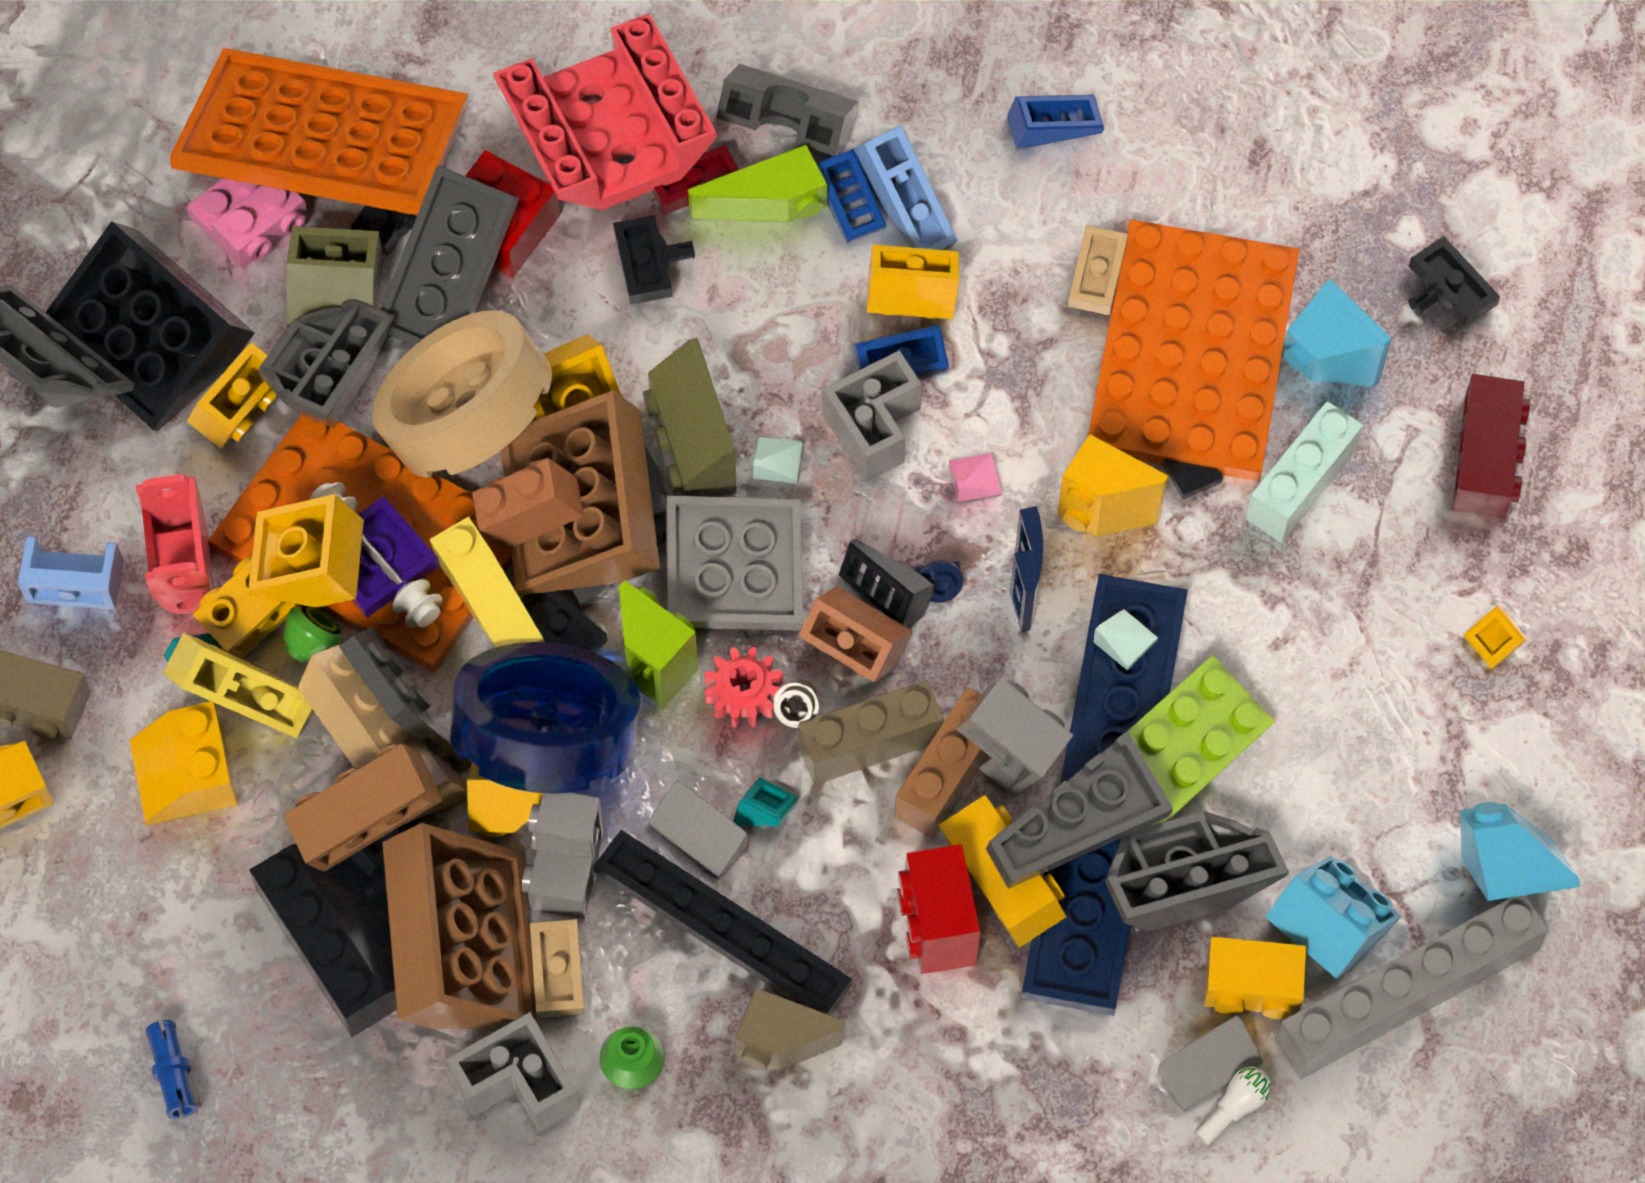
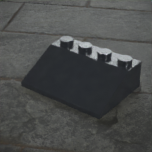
[45,221,255,431]
[249,843,397,1038]

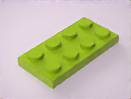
[1128,655,1275,826]

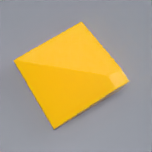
[1463,605,1527,669]

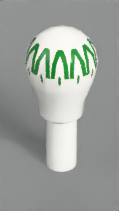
[1195,1066,1272,1146]

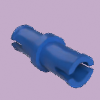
[145,1020,198,1119]

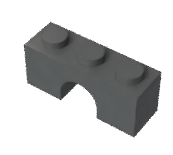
[716,64,859,156]

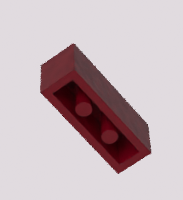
[1452,373,1530,518]

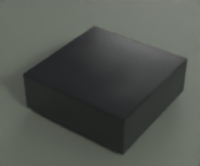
[1163,458,1223,500]

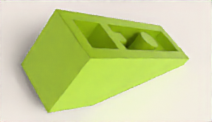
[688,145,827,222]

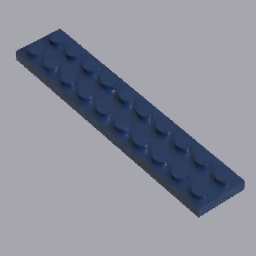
[1021,574,1188,1016]

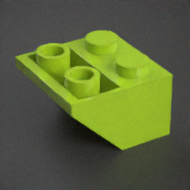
[619,580,698,709]

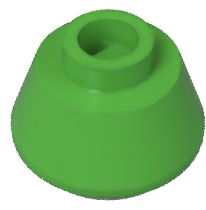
[283,605,342,663]
[600,1026,665,1089]

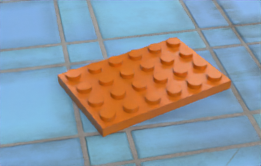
[170,48,468,215]
[1088,219,1300,482]
[208,414,513,673]

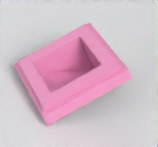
[949,453,1001,502]

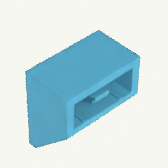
[1265,856,1402,979]

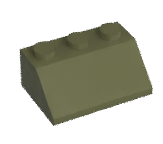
[643,338,737,497]

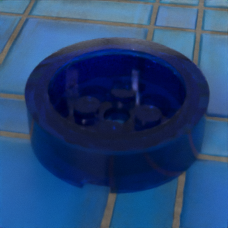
[450,642,640,794]

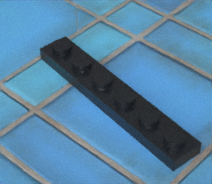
[594,830,852,1015]

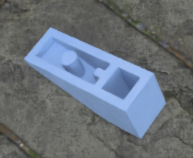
[851,125,958,250]

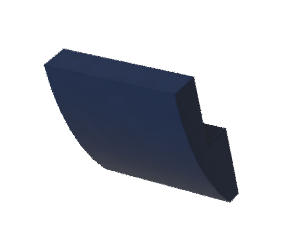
[1010,506,1043,633]

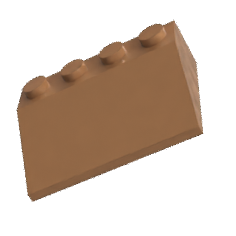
[501,390,660,596]
[382,823,541,1030]

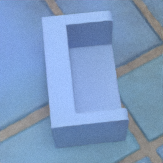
[18,536,124,609]

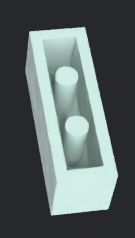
[1245,401,1364,543]

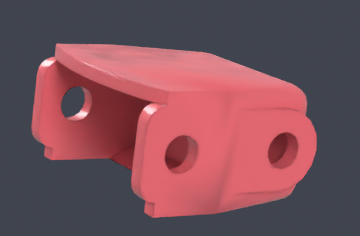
[136,474,214,614]

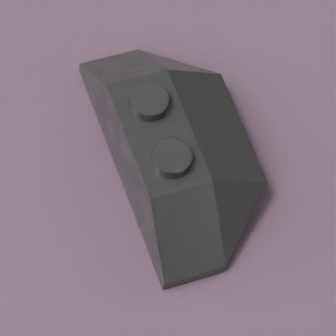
[0,285,135,408]
[258,299,395,428]
[1105,811,1289,931]

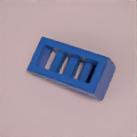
[1007,94,1104,148]
[816,149,887,243]

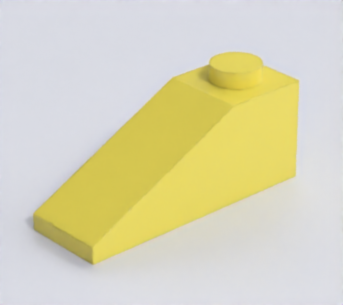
[429,516,544,666]
[163,632,312,738]

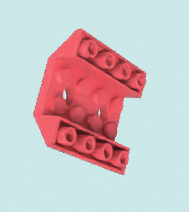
[493,14,717,210]

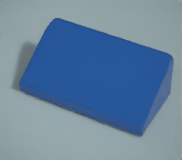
[852,325,949,375]

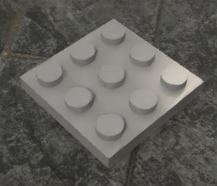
[666,496,803,631]

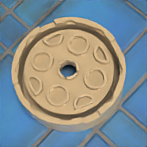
[372,310,552,478]

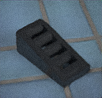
[839,539,935,626]

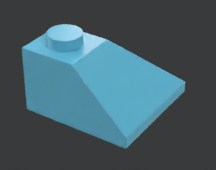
[1282,279,1392,387]
[1459,802,1580,901]

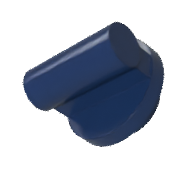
[914,560,963,603]

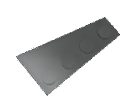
[986,731,1173,889]

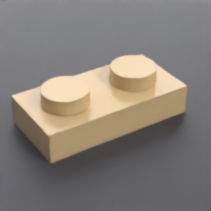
[1067,225,1128,315]
[530,919,585,1019]

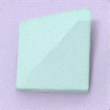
[753,437,803,484]
[1093,609,1158,670]

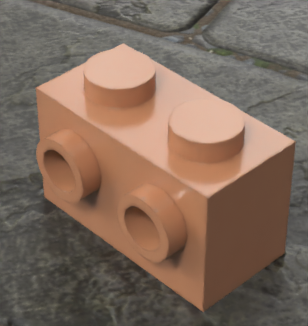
[472,458,584,550]
[799,586,913,682]

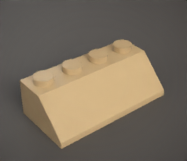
[298,644,467,824]

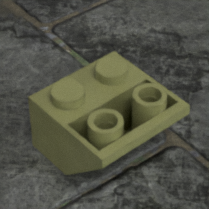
[286,226,384,328]

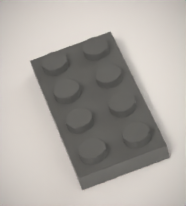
[381,165,520,345]

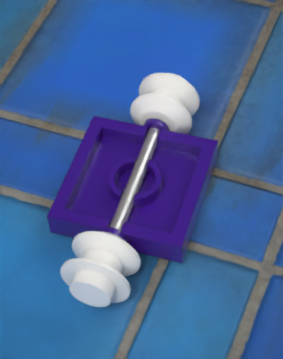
[310,482,442,628]

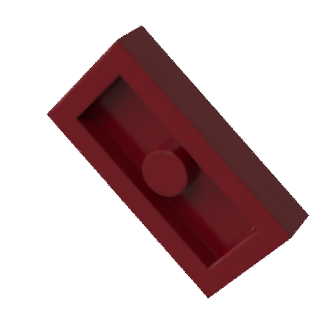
[652,145,739,215]

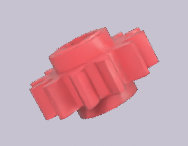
[704,647,783,728]

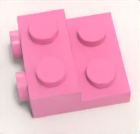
[186,178,309,269]

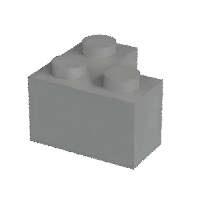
[822,350,922,482]
[956,677,1073,797]
[522,788,604,919]
[445,1012,580,1133]

